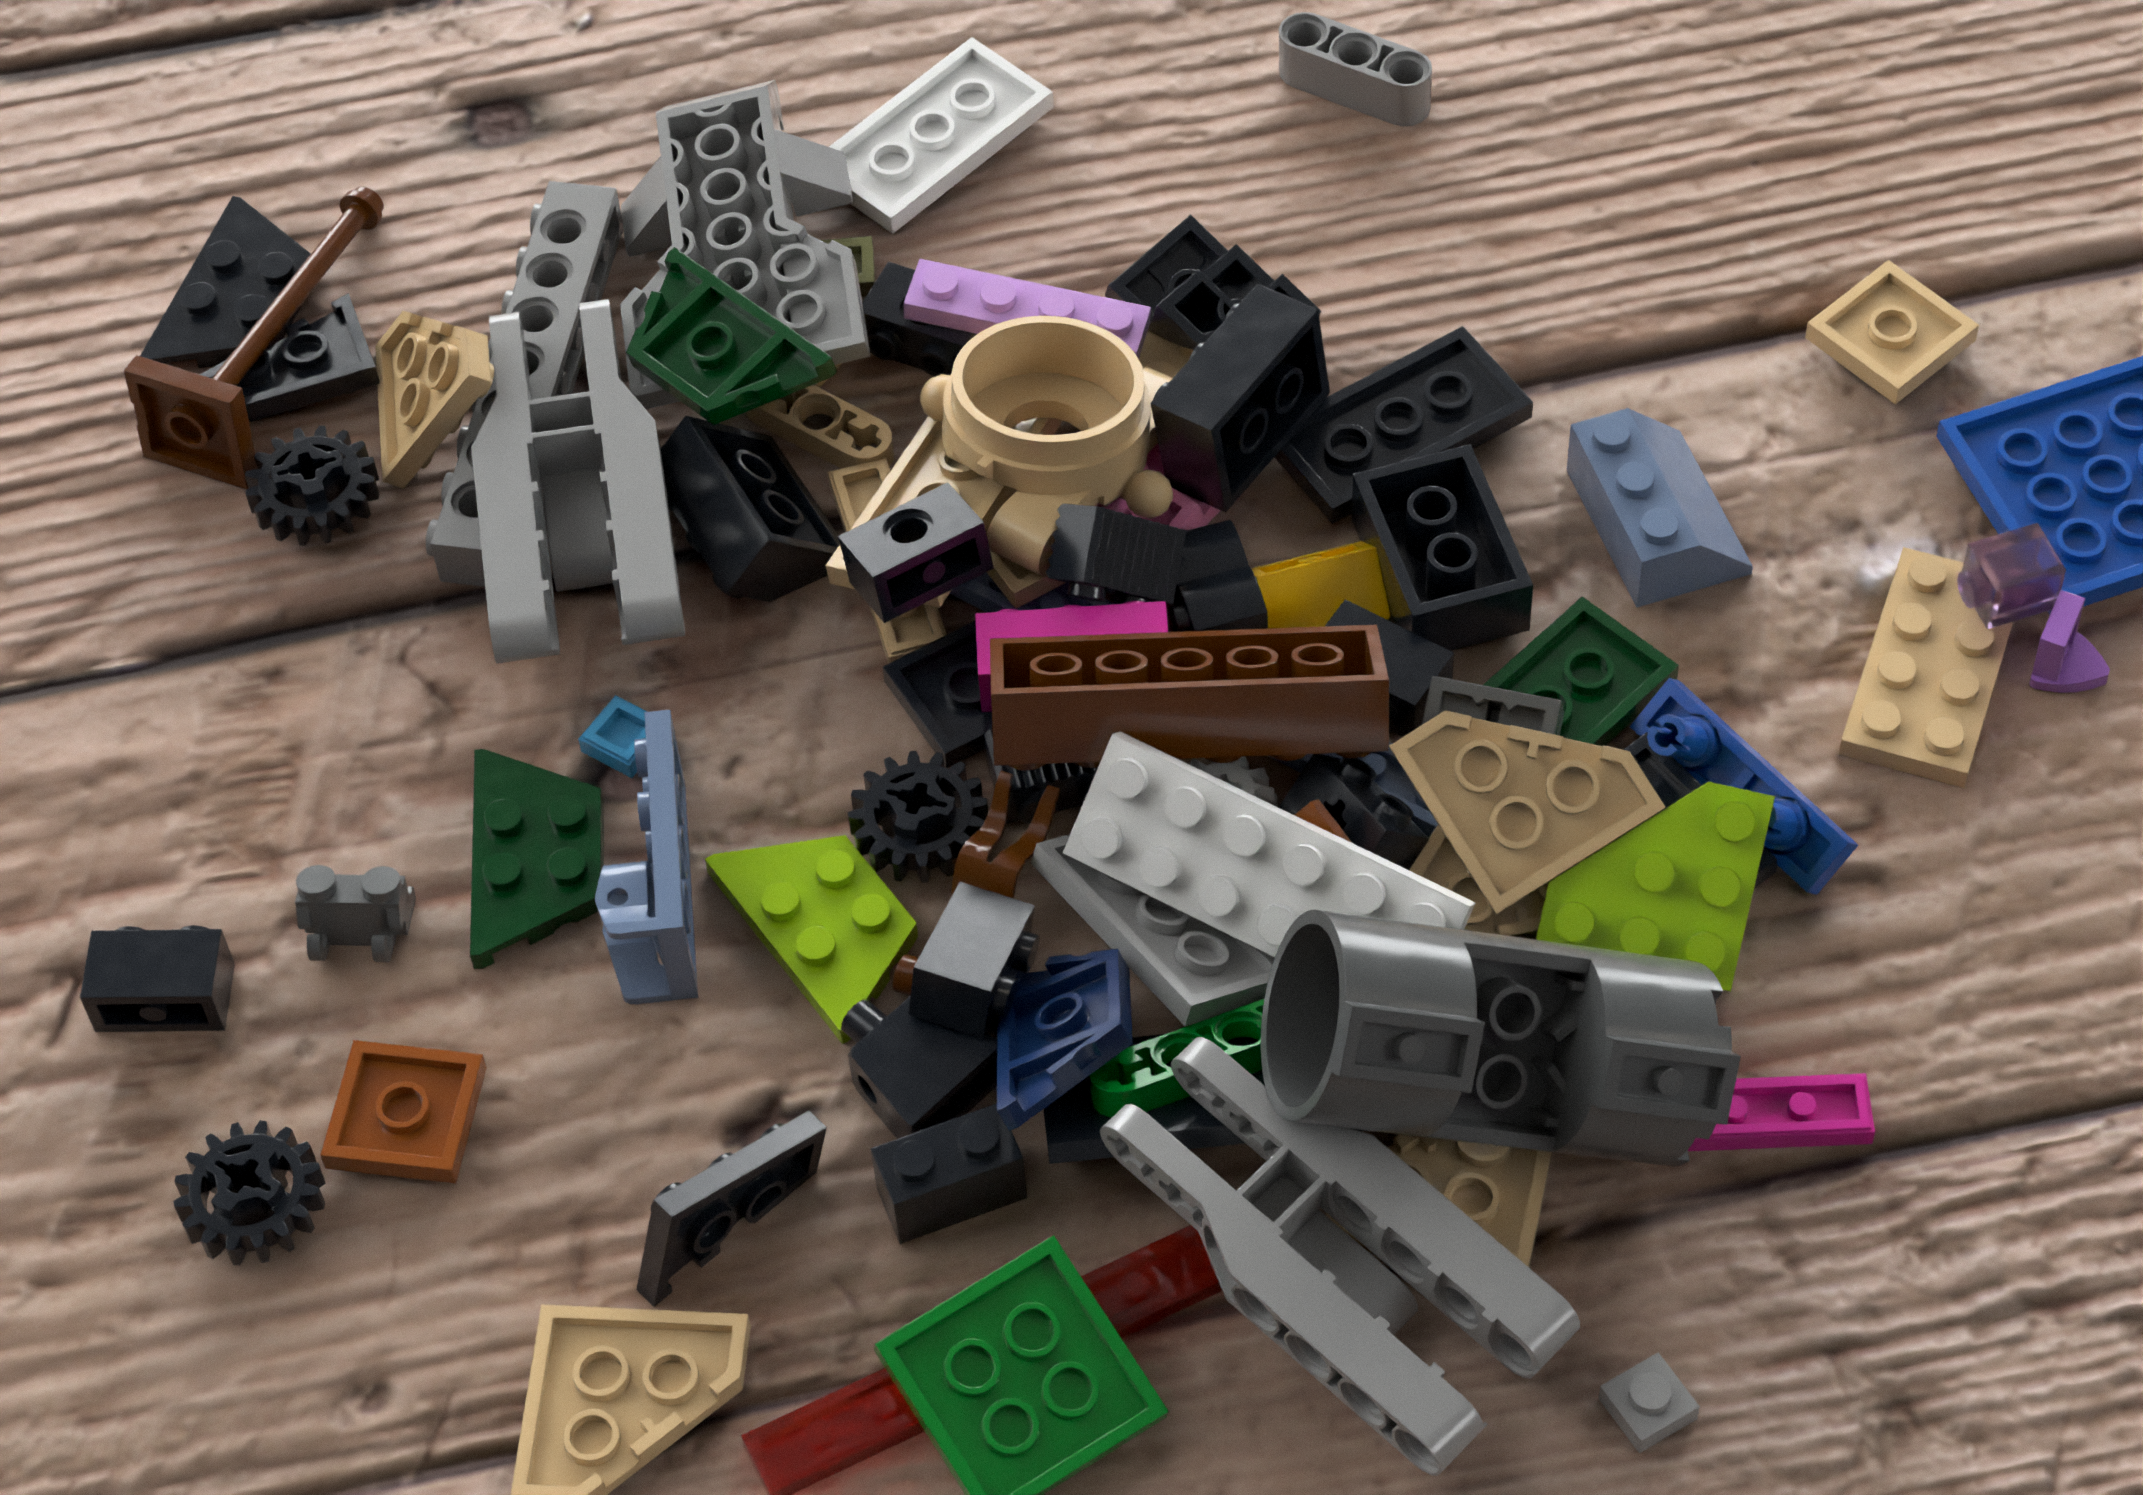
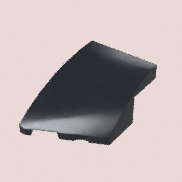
[1105,214,1322,350]

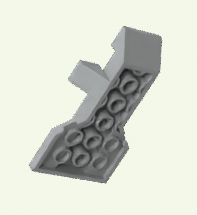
[620,80,870,409]

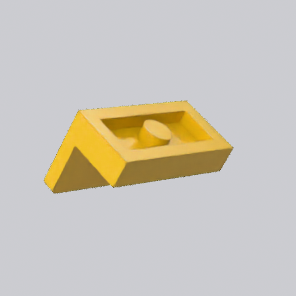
[1251,541,1390,628]

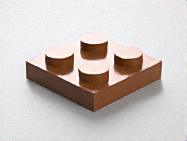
[320,1040,487,1184]

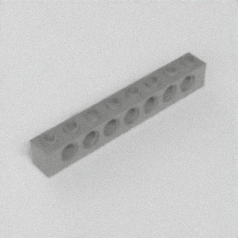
[426,181,623,587]

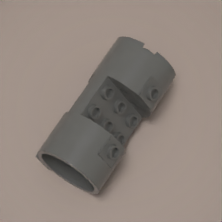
[1261,910,1741,1167]

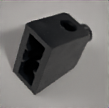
[841,996,997,1139]

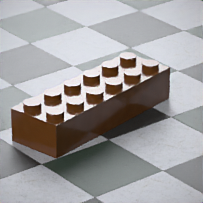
[990,624,1389,770]

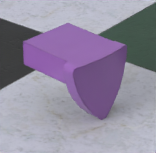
[2029,590,2110,693]

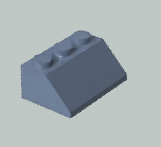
[1567,408,1753,608]

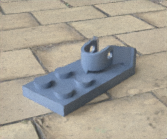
[595,710,698,1004]

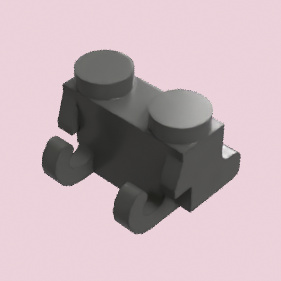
[295,865,416,963]

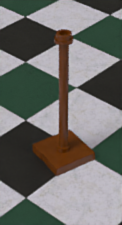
[124,187,384,490]

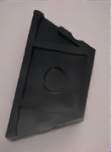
[140,196,311,368]

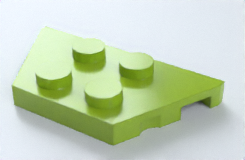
[705,835,919,1045]

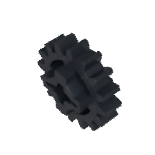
[245,425,380,546]
[848,751,988,883]
[173,1120,326,1266]

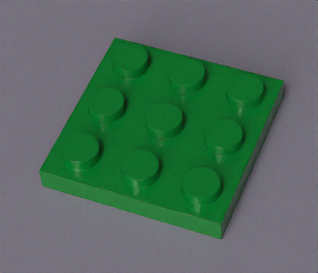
[874,1235,1169,1495]

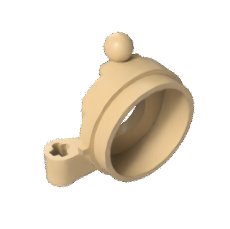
[920,316,1173,576]

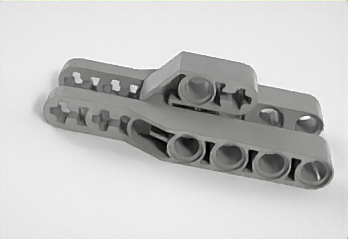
[471,299,685,664]
[1100,1037,1580,1476]

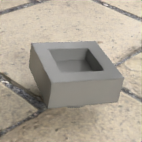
[1598,1352,1700,1453]

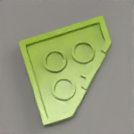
[1536,782,1775,992]

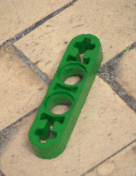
[1089,998,1265,1118]

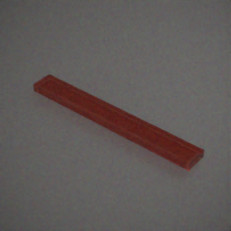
[741,1225,1222,1495]

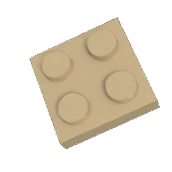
[1805,260,1979,404]

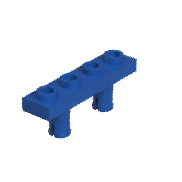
[1630,678,1858,895]

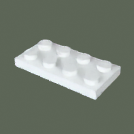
[829,37,1054,234]

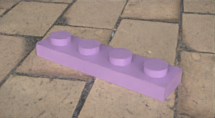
[904,259,1151,359]

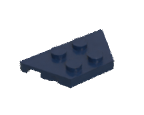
[997,949,1133,1131]

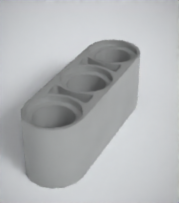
[1279,12,1432,126]

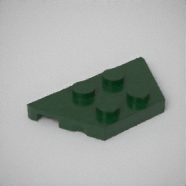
[626,247,837,425]
[470,749,604,969]

